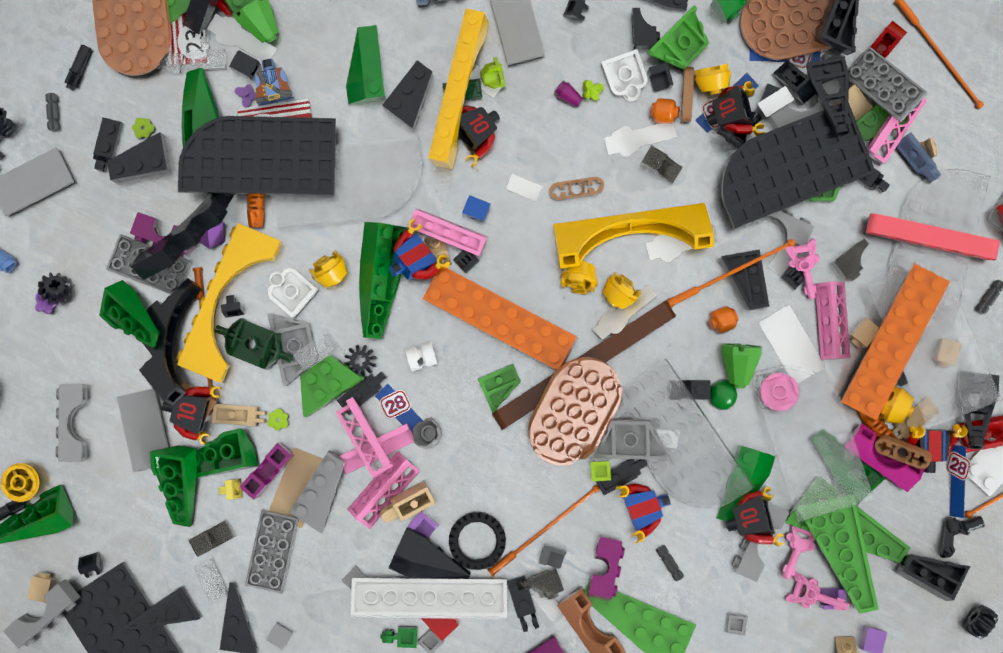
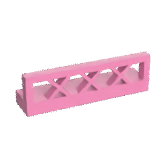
[867,98,927,164]
[408,208,488,256]
[815,282,851,360]
[335,397,393,478]
[340,424,414,474]
[347,451,420,529]

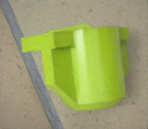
[480,57,505,89]

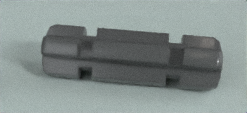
[45,93,59,131]
[976,280,1003,314]
[656,546,684,582]

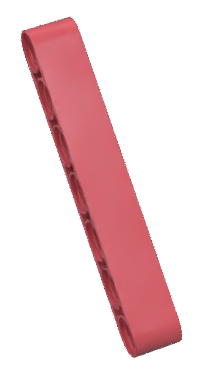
[866,213,1000,261]

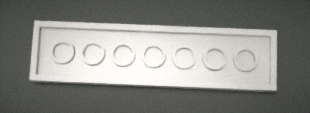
[350,578,507,619]

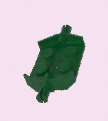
[215,318,293,369]

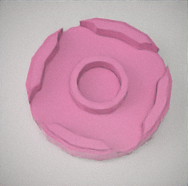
[760,373,799,412]

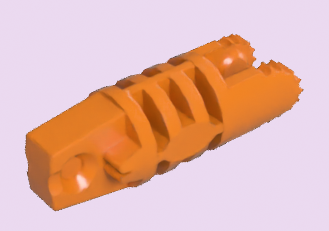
[247,194,264,228]
[859,412,898,451]

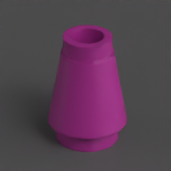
[554,80,583,107]

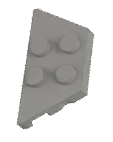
[267,313,318,386]
[595,419,669,460]

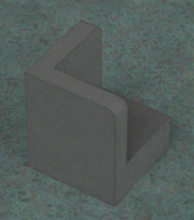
[538,543,566,569]

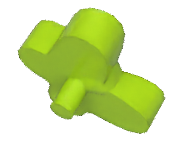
[582,80,604,101]

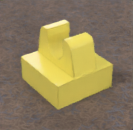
[218,479,242,500]

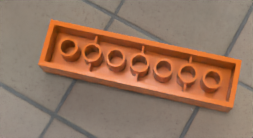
[840,263,950,420]
[422,267,578,371]

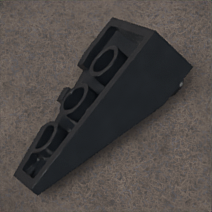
[388,527,471,579]

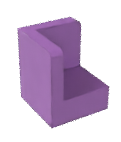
[199,222,225,249]
[408,511,439,537]
[819,588,846,609]
[859,625,887,653]

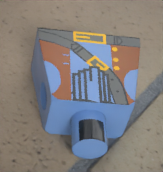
[255,59,295,106]

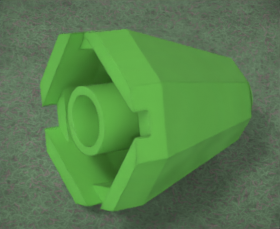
[233,0,278,44]
[722,343,762,389]

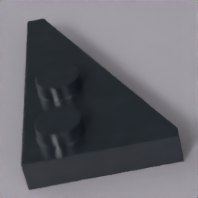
[220,582,258,653]
[121,587,200,631]

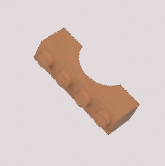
[557,588,626,653]

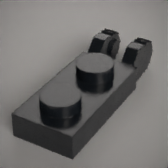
[507,575,539,632]

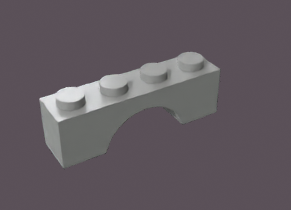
[768,79,840,129]
[747,210,814,246]
[55,384,87,462]
[733,502,789,582]
[4,579,80,649]

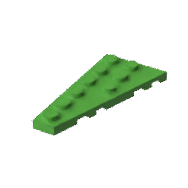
[785,476,910,563]
[795,494,879,614]
[584,579,696,653]

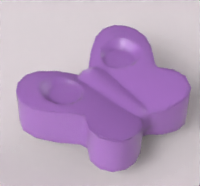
[234,84,256,108]
[35,293,57,314]

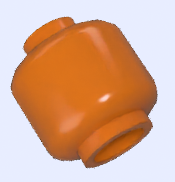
[651,98,680,124]
[708,306,739,334]

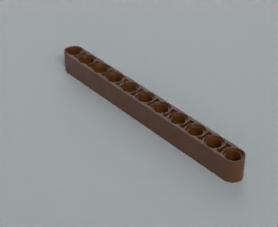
[492,300,676,430]

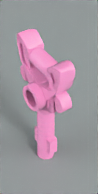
[786,238,820,299]
[782,525,815,580]
[785,572,849,611]

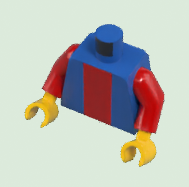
[389,219,450,280]
[616,483,671,544]

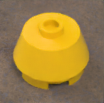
[694,64,732,95]
[309,250,347,288]
[560,260,598,294]
[603,271,642,309]
[880,386,915,424]
[1,463,40,502]

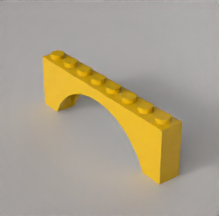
[428,8,489,170]
[553,203,714,269]
[176,223,282,383]

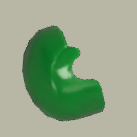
[709,379,737,410]

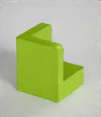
[589,460,611,482]

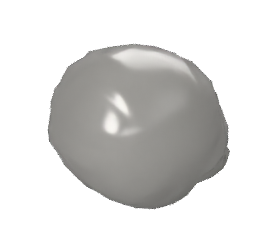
[413,417,441,449]

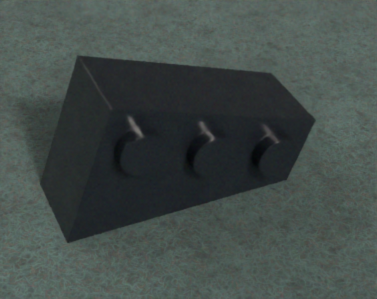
[382,60,433,132]
[107,132,171,183]

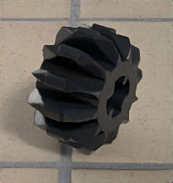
[37,272,71,305]
[344,345,377,377]
[965,605,998,639]

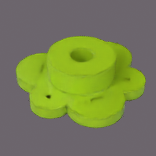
[132,117,154,138]
[267,408,288,431]

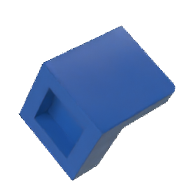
[462,195,491,221]

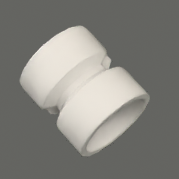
[405,341,438,372]

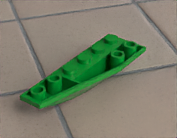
[181,68,219,147]
[359,222,408,339]

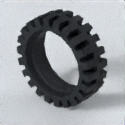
[449,512,506,570]

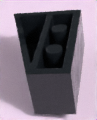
[814,0,859,55]
[721,249,770,310]
[896,554,971,601]

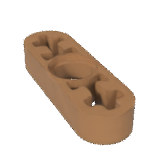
[681,67,694,122]
[549,177,604,201]
[875,435,932,469]

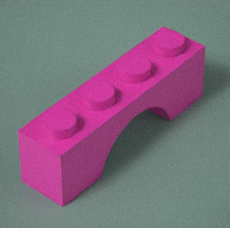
[844,423,924,492]

